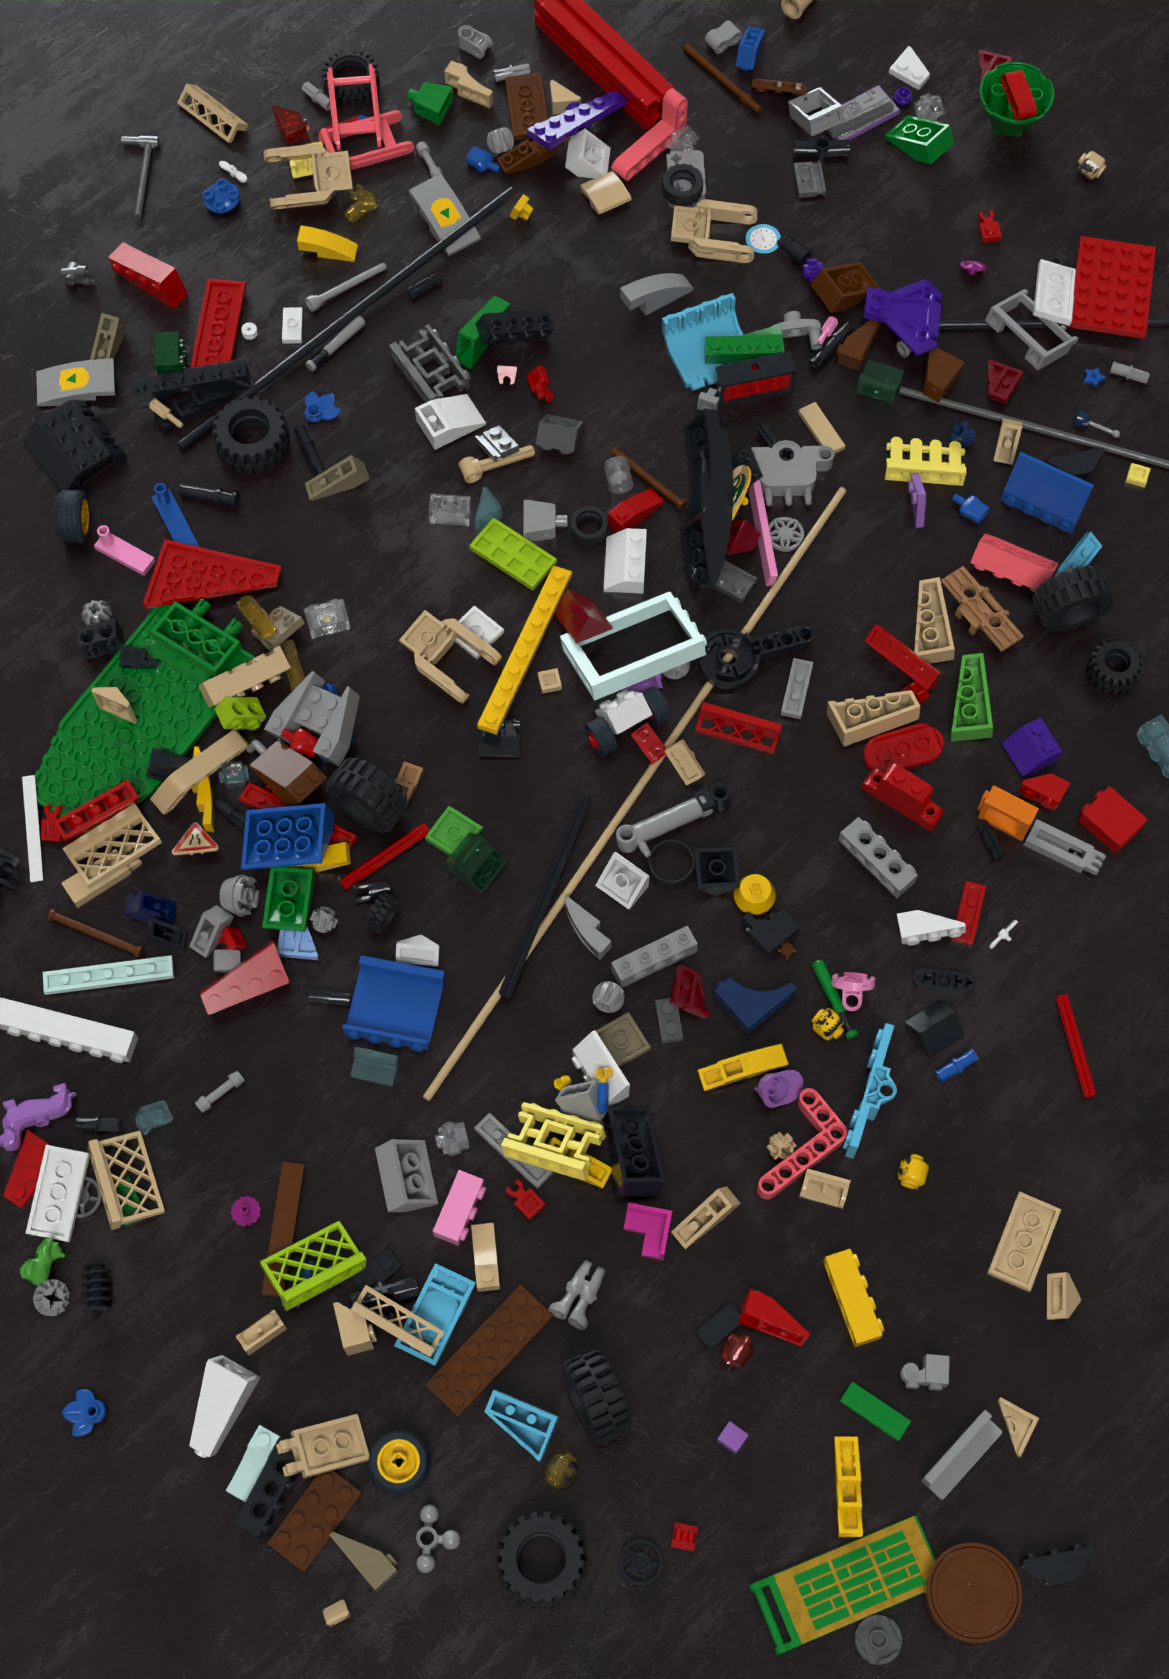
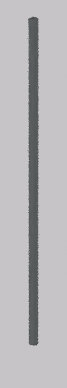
[899,386,1169,469]

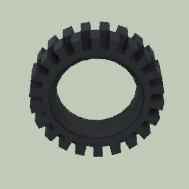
[322,49,380,105]

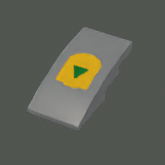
[409,174,481,256]
[36,358,115,406]

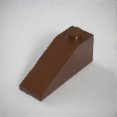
[836,320,880,371]

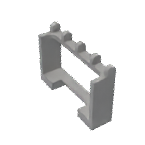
[985,289,1079,370]

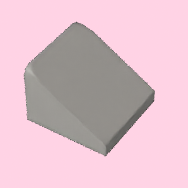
[214,950,241,974]

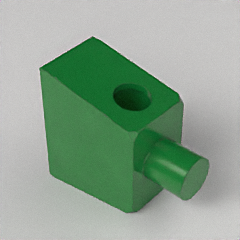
[407,82,453,125]

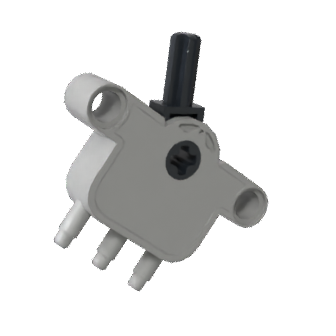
[751,422,835,506]

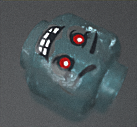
[218,761,250,789]

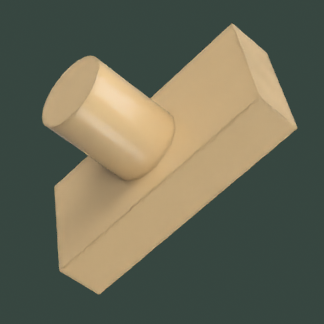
[664,739,705,786]

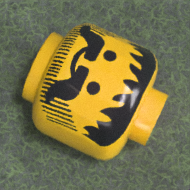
[811,1008,844,1041]
[897,1154,929,1189]

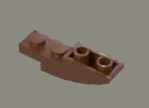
[497,135,571,174]

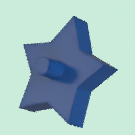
[1083,367,1106,388]

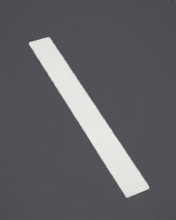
[22,775,43,882]

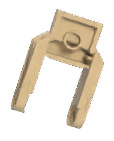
[263,144,353,209]
[671,199,758,263]
[399,610,502,704]

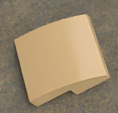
[580,171,632,214]

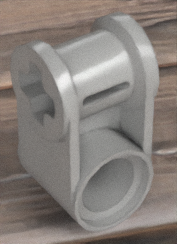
[458,25,493,59]

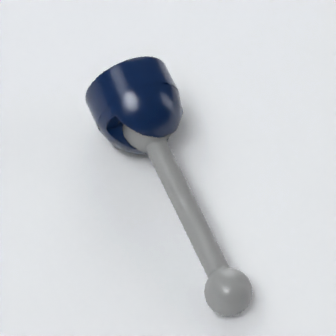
[1074,410,1120,438]

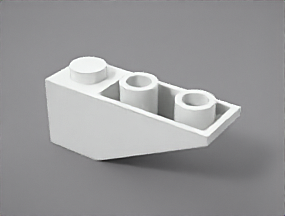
[897,910,966,945]

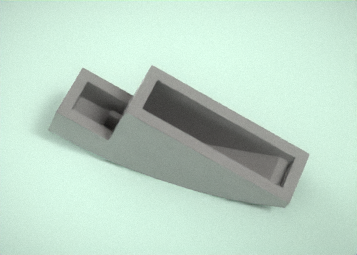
[620,273,694,315]

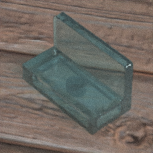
[351,1047,399,1086]

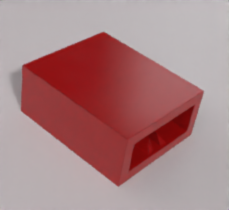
[1078,786,1148,854]

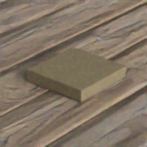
[596,1012,651,1068]

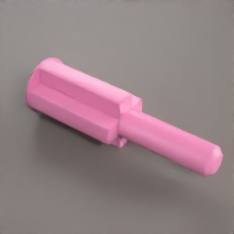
[818,316,838,344]

